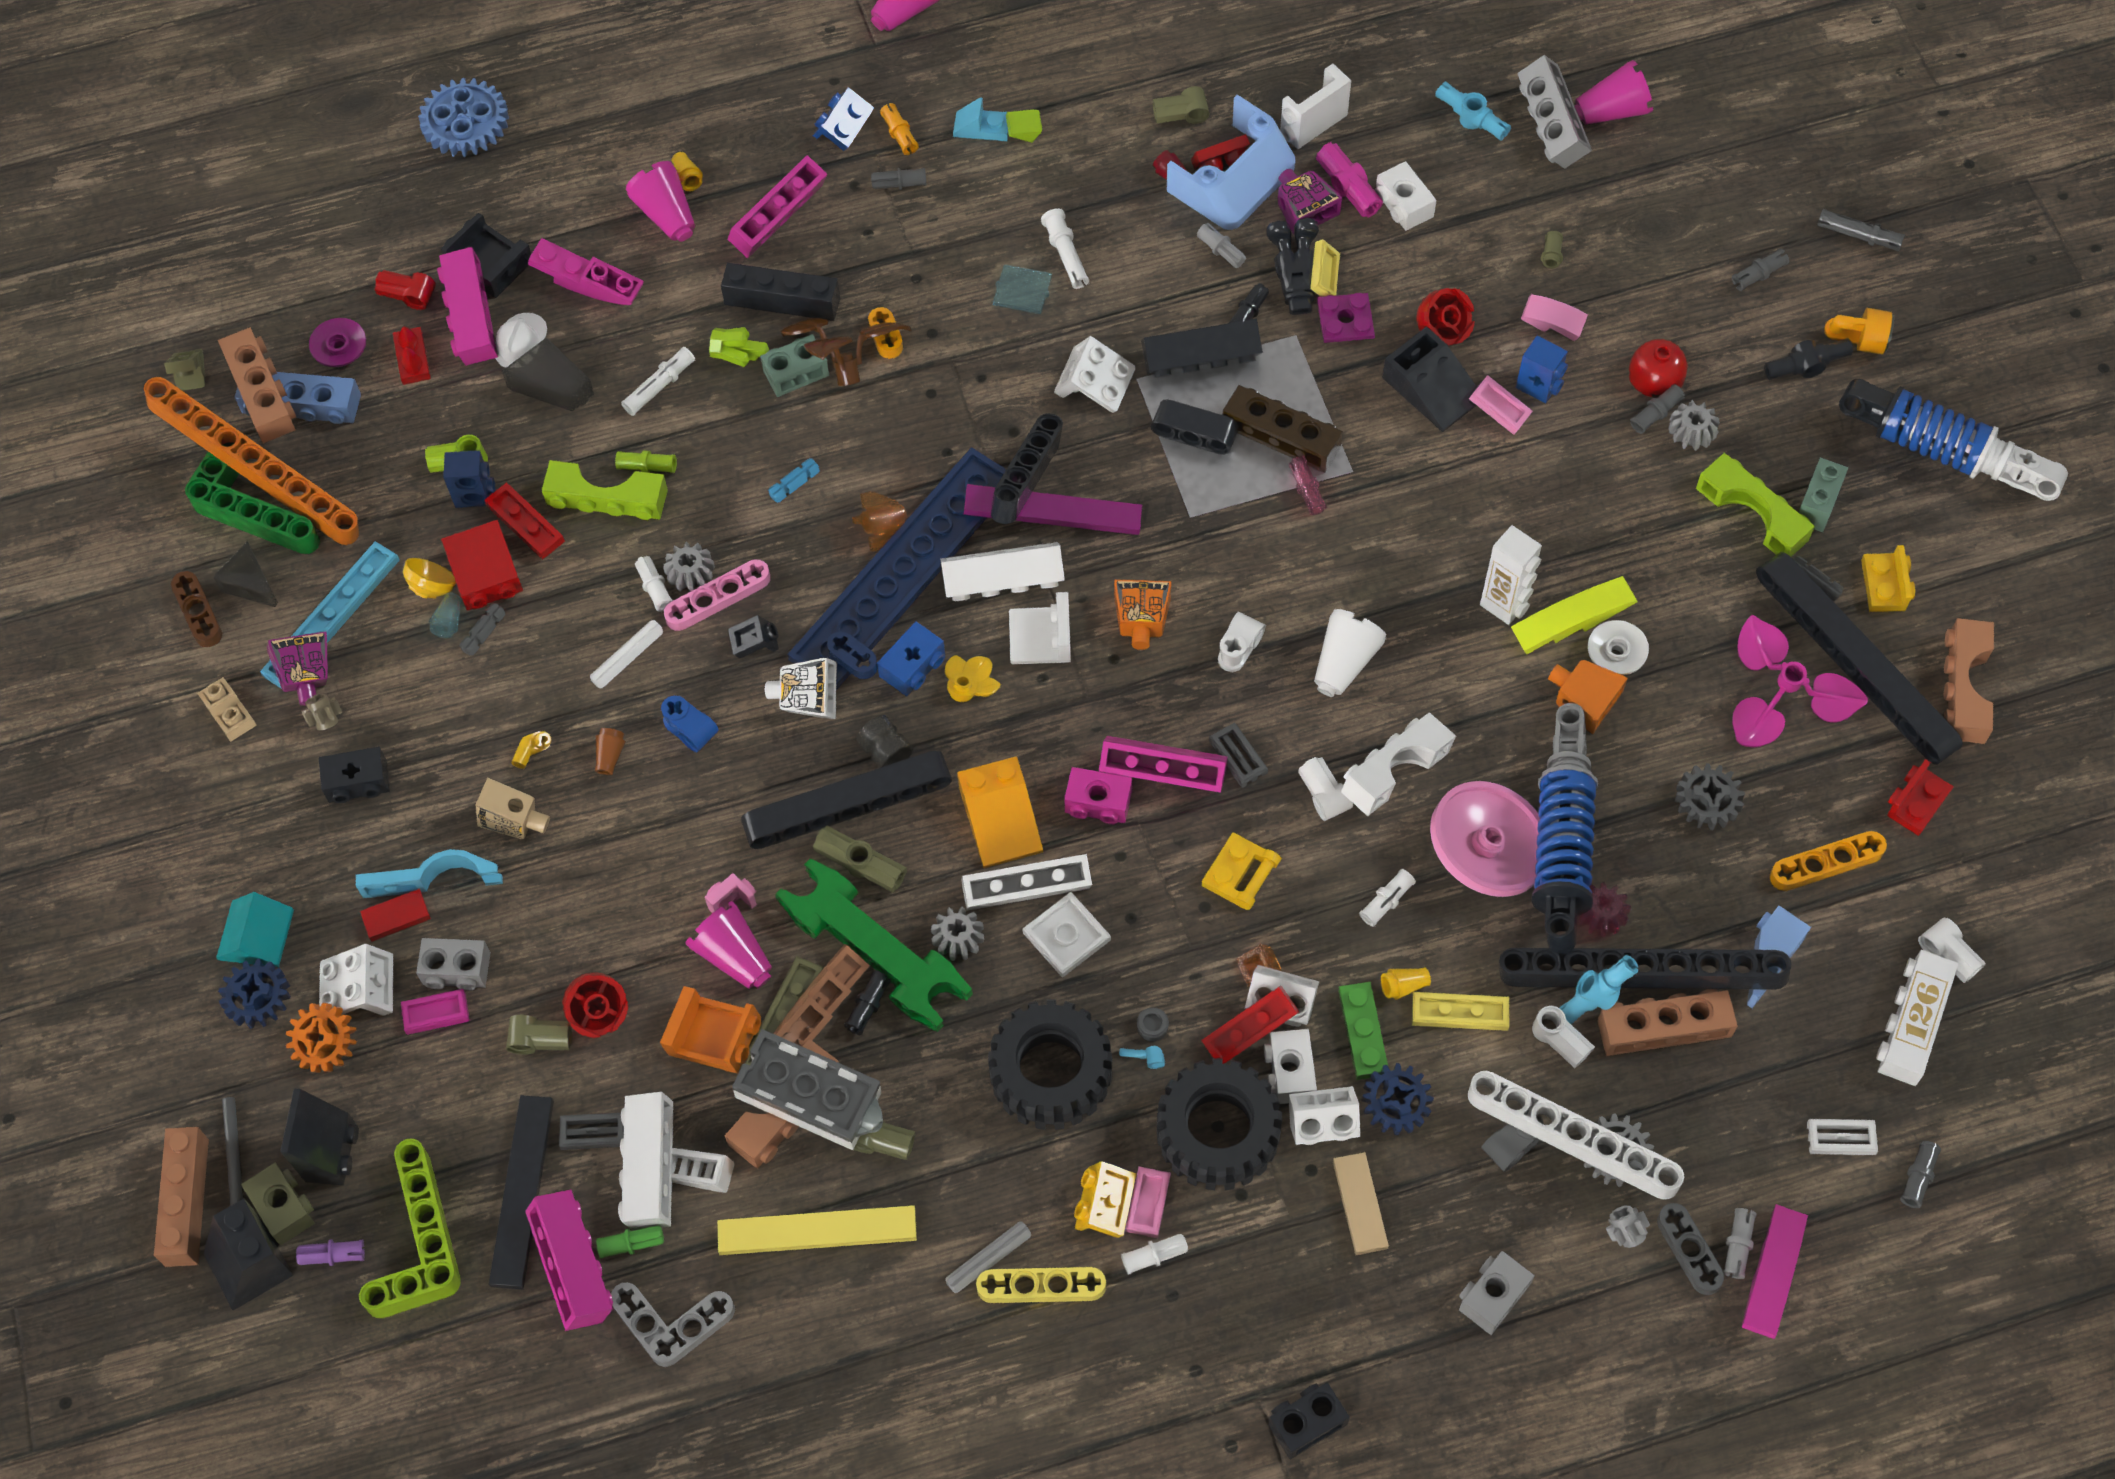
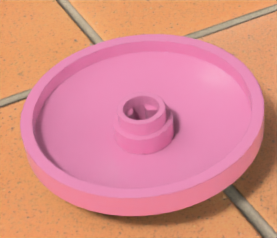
[1430,781,1539,897]

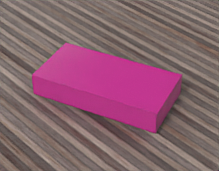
[401,989,470,1035]

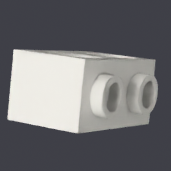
[1245,965,1319,1027]
[1288,1086,1360,1145]

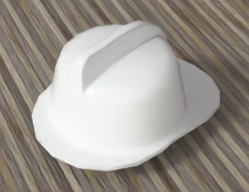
[495,313,547,370]

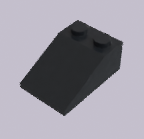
[280,1088,359,1186]

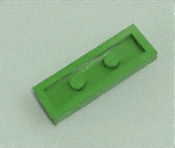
[1338,982,1388,1080]

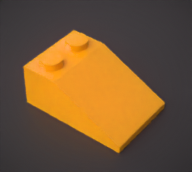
[957,756,1043,868]

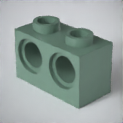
[760,334,829,397]
[1798,458,1849,532]

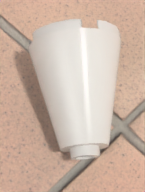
[1314,609,1386,697]

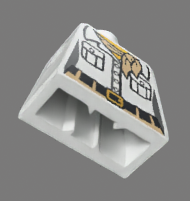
[765,658,837,719]

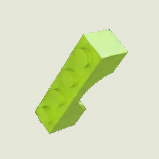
[1696,452,1815,557]
[542,460,668,520]

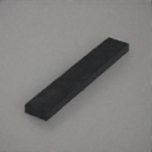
[489,1095,554,1290]

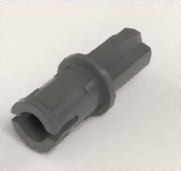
[871,167,927,190]

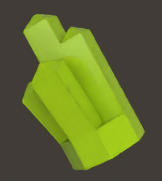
[709,327,769,367]

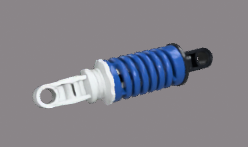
[1839,379,2068,501]

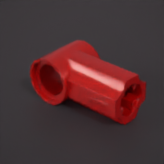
[375,270,436,310]

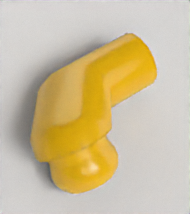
[511,731,552,769]

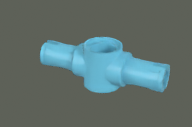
[1435,81,1511,141]
[1559,955,1638,1024]

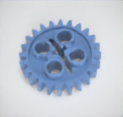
[418,78,509,157]

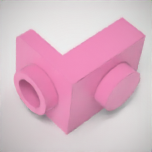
[705,873,757,913]

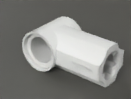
[1298,757,1353,821]
[1918,918,1986,983]
[1532,1006,1595,1068]

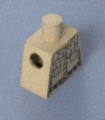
[475,778,550,839]

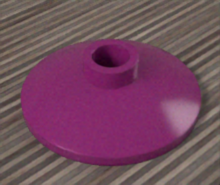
[309,318,366,367]

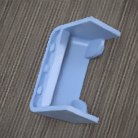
[1167,95,1295,230]

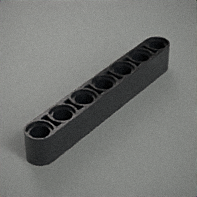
[741,751,952,849]

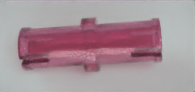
[1288,456,1327,515]

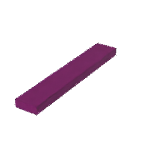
[964,484,1142,535]

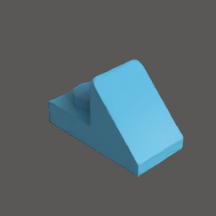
[953,98,1009,141]

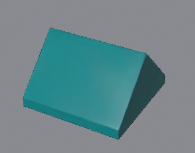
[216,892,294,968]

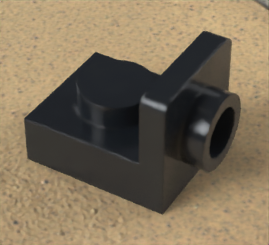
[728,615,779,658]

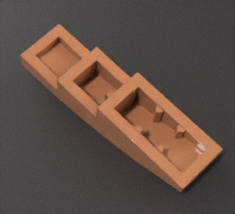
[773,944,870,1046]

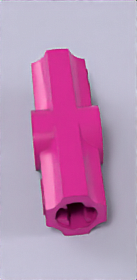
[1316,142,1383,218]

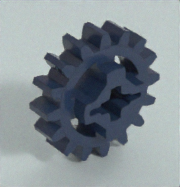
[218,959,291,1029]
[1361,1063,1434,1136]

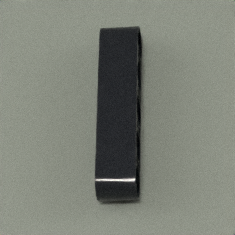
[991,413,1063,524]

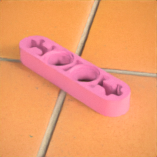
[664,560,770,631]

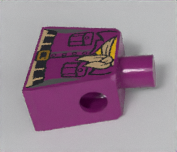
[1278,169,1342,236]
[267,631,328,705]

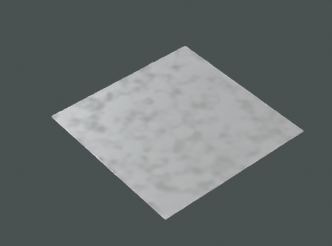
[1137,335,1353,518]

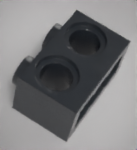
[1268,1382,1350,1460]

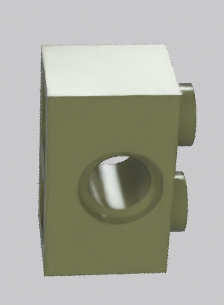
[241,1162,315,1245]

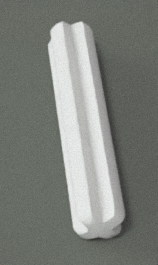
[590,620,663,688]

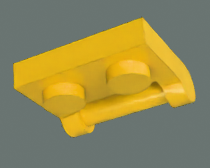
[1202,832,1281,910]

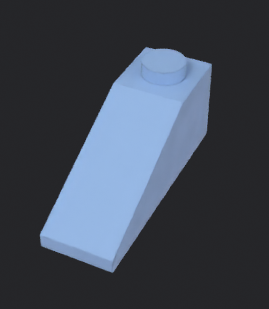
[1747,906,1811,1009]

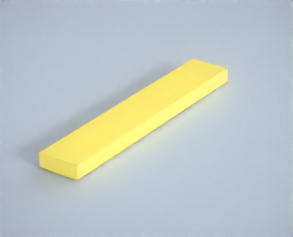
[717,1205,917,1255]

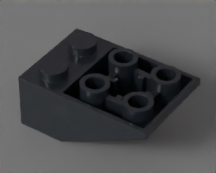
[1382,326,1477,432]

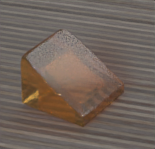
[1236,944,1282,987]

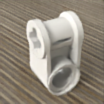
[1218,612,1266,672]

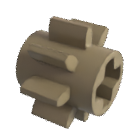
[301,693,342,730]

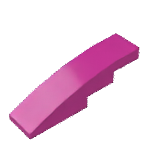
[1742,1204,1808,1339]

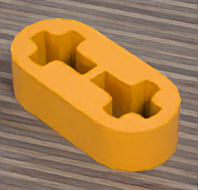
[868,307,903,359]

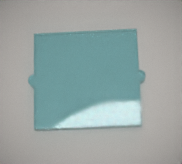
[993,264,1052,314]

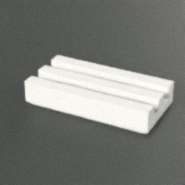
[1807,1119,1878,1155]

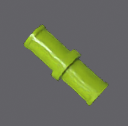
[615,450,677,473]

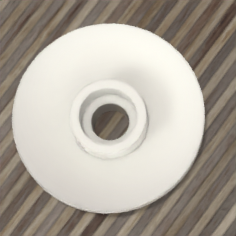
[1588,620,1649,675]

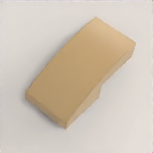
[197,677,257,742]

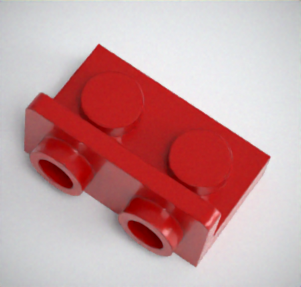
[1887,759,1954,836]

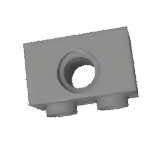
[1459,1251,1535,1335]

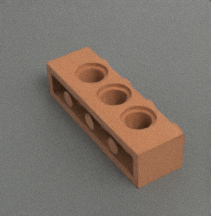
[218,327,296,443]
[1597,989,1738,1056]

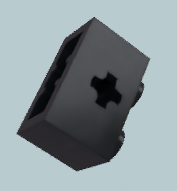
[319,746,390,803]

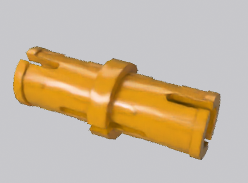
[880,103,919,155]

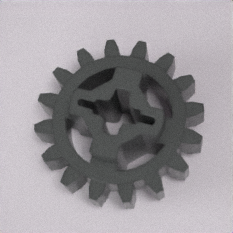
[1675,763,1745,830]

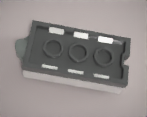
[732,1029,883,1150]

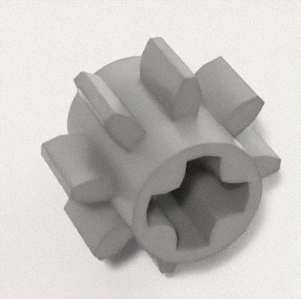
[1606,1206,1650,1248]

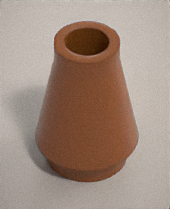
[595,728,626,775]

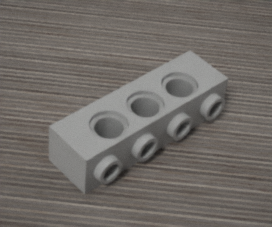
[1517,55,1592,169]

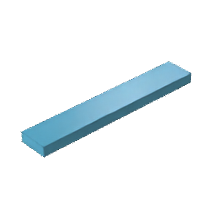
[260,541,400,689]

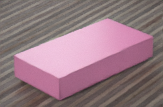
[1469,375,1533,435]
[1125,1166,1171,1238]

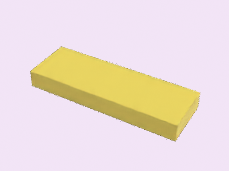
[1412,992,1509,1031]

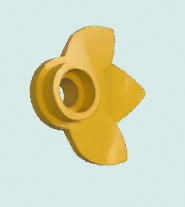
[944,655,1001,702]

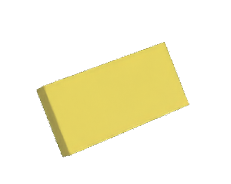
[1310,239,1340,297]

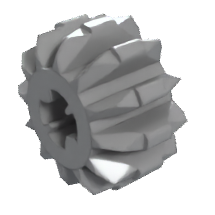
[1668,400,1720,451]
[663,542,715,592]
[931,906,984,961]

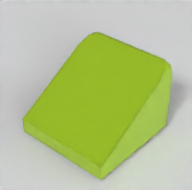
[1006,109,1042,143]

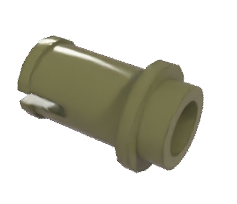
[1541,231,1563,269]

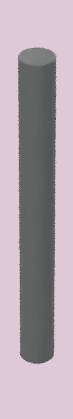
[222,1097,243,1206]

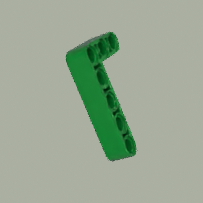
[185,442,320,554]

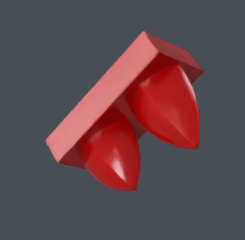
[1191,134,1250,171]
[392,326,431,385]

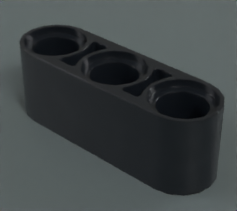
[1150,399,1239,455]

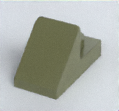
[164,349,206,391]

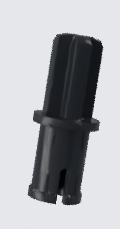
[1228,283,1269,323]

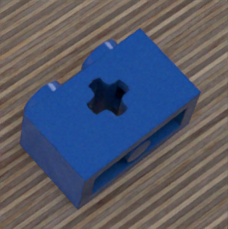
[1516,336,1568,404]
[877,621,945,697]

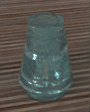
[429,593,462,638]

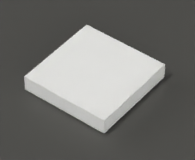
[1022,892,1111,978]

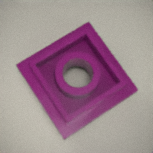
[1317,293,1375,343]

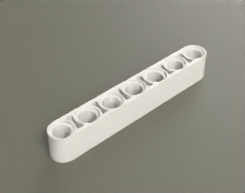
[1468,1071,1684,1200]

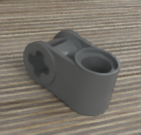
[1481,1115,1544,1172]

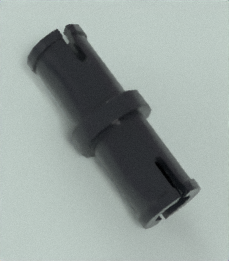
[844,971,891,1035]

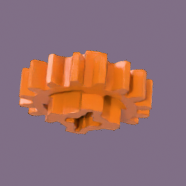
[286,1003,357,1073]

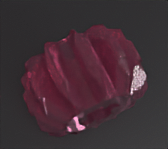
[1579,882,1631,938]

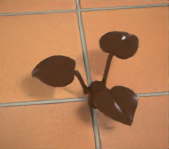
[781,318,912,386]

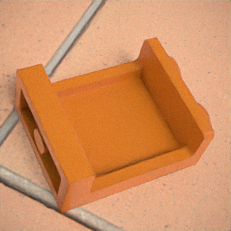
[660,986,761,1074]

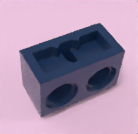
[443,450,496,508]

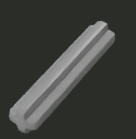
[945,1221,1031,1293]

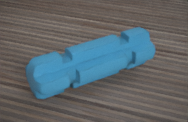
[768,458,820,503]

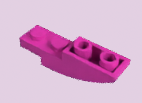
[528,238,644,305]

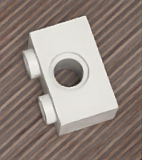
[1375,161,1436,231]
[1264,1029,1317,1104]

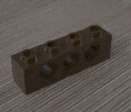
[1222,385,1343,473]

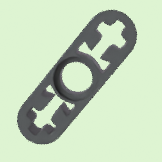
[1657,1203,1724,1295]

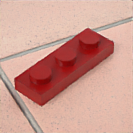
[484,482,565,560]
[1201,985,1299,1064]

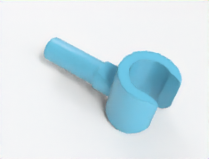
[1119,1046,1165,1069]

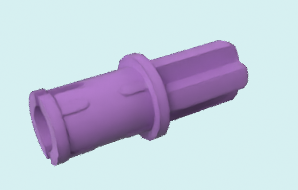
[296,1239,365,1266]

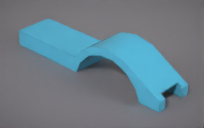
[356,849,503,898]

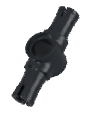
[1764,338,1853,380]

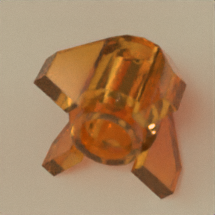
[852,491,907,552]

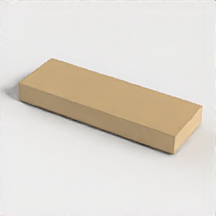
[1333,1152,1389,1255]

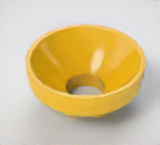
[403,558,456,599]

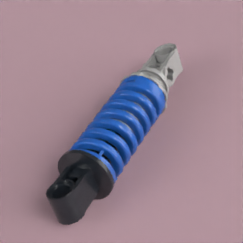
[1532,703,1598,954]

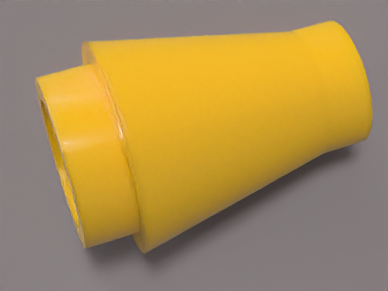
[671,152,703,191]
[1381,967,1431,1000]

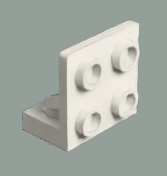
[1054,336,1135,413]
[1009,592,1071,664]
[319,944,393,1016]

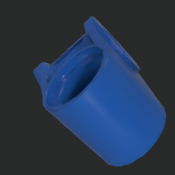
[661,695,719,752]

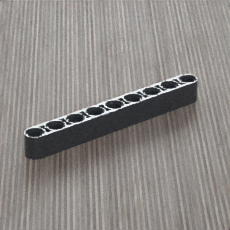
[1756,552,1963,765]
[1499,948,1792,990]

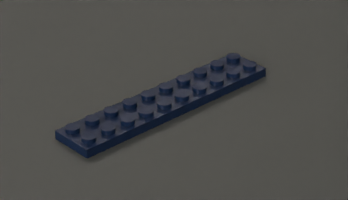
[787,447,1006,690]

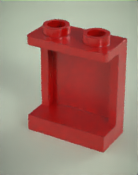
[441,520,523,610]

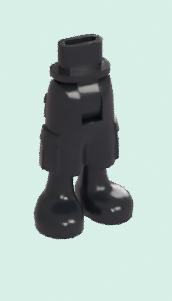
[1266,218,1319,315]

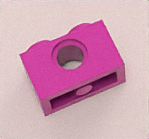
[1064,767,1132,824]

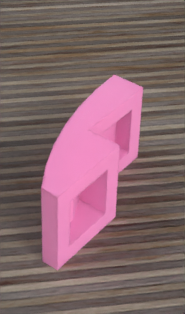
[1521,294,1588,341]

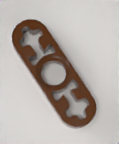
[171,571,222,647]

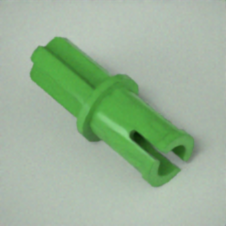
[596,1225,664,1259]

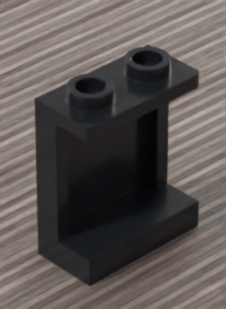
[441,213,531,298]

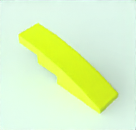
[1511,576,1638,654]

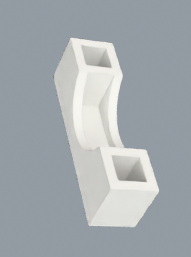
[1341,712,1456,816]

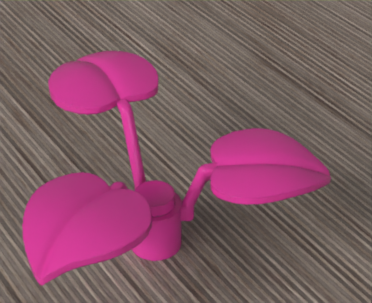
[1732,615,1868,747]

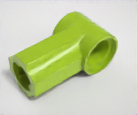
[425,435,488,473]

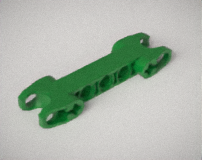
[775,858,973,1032]

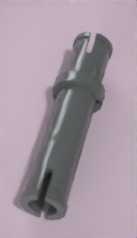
[1817,209,1905,252]

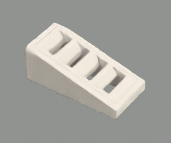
[671,1148,734,1193]

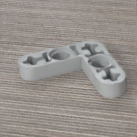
[611,1282,735,1367]

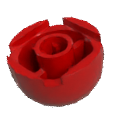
[1416,288,1475,346]
[1629,339,1688,397]
[562,972,628,1038]

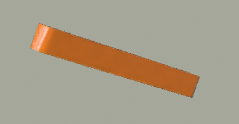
[144,377,359,545]

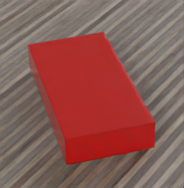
[360,888,431,942]

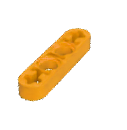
[1769,831,1887,891]

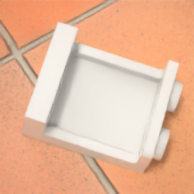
[1280,64,1351,149]

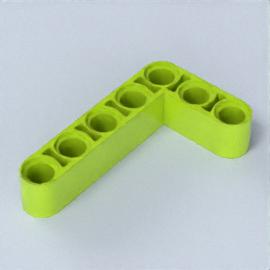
[359,1138,461,1318]

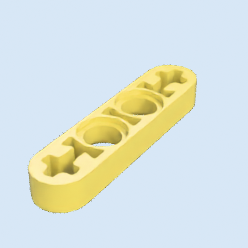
[976,1267,1106,1303]

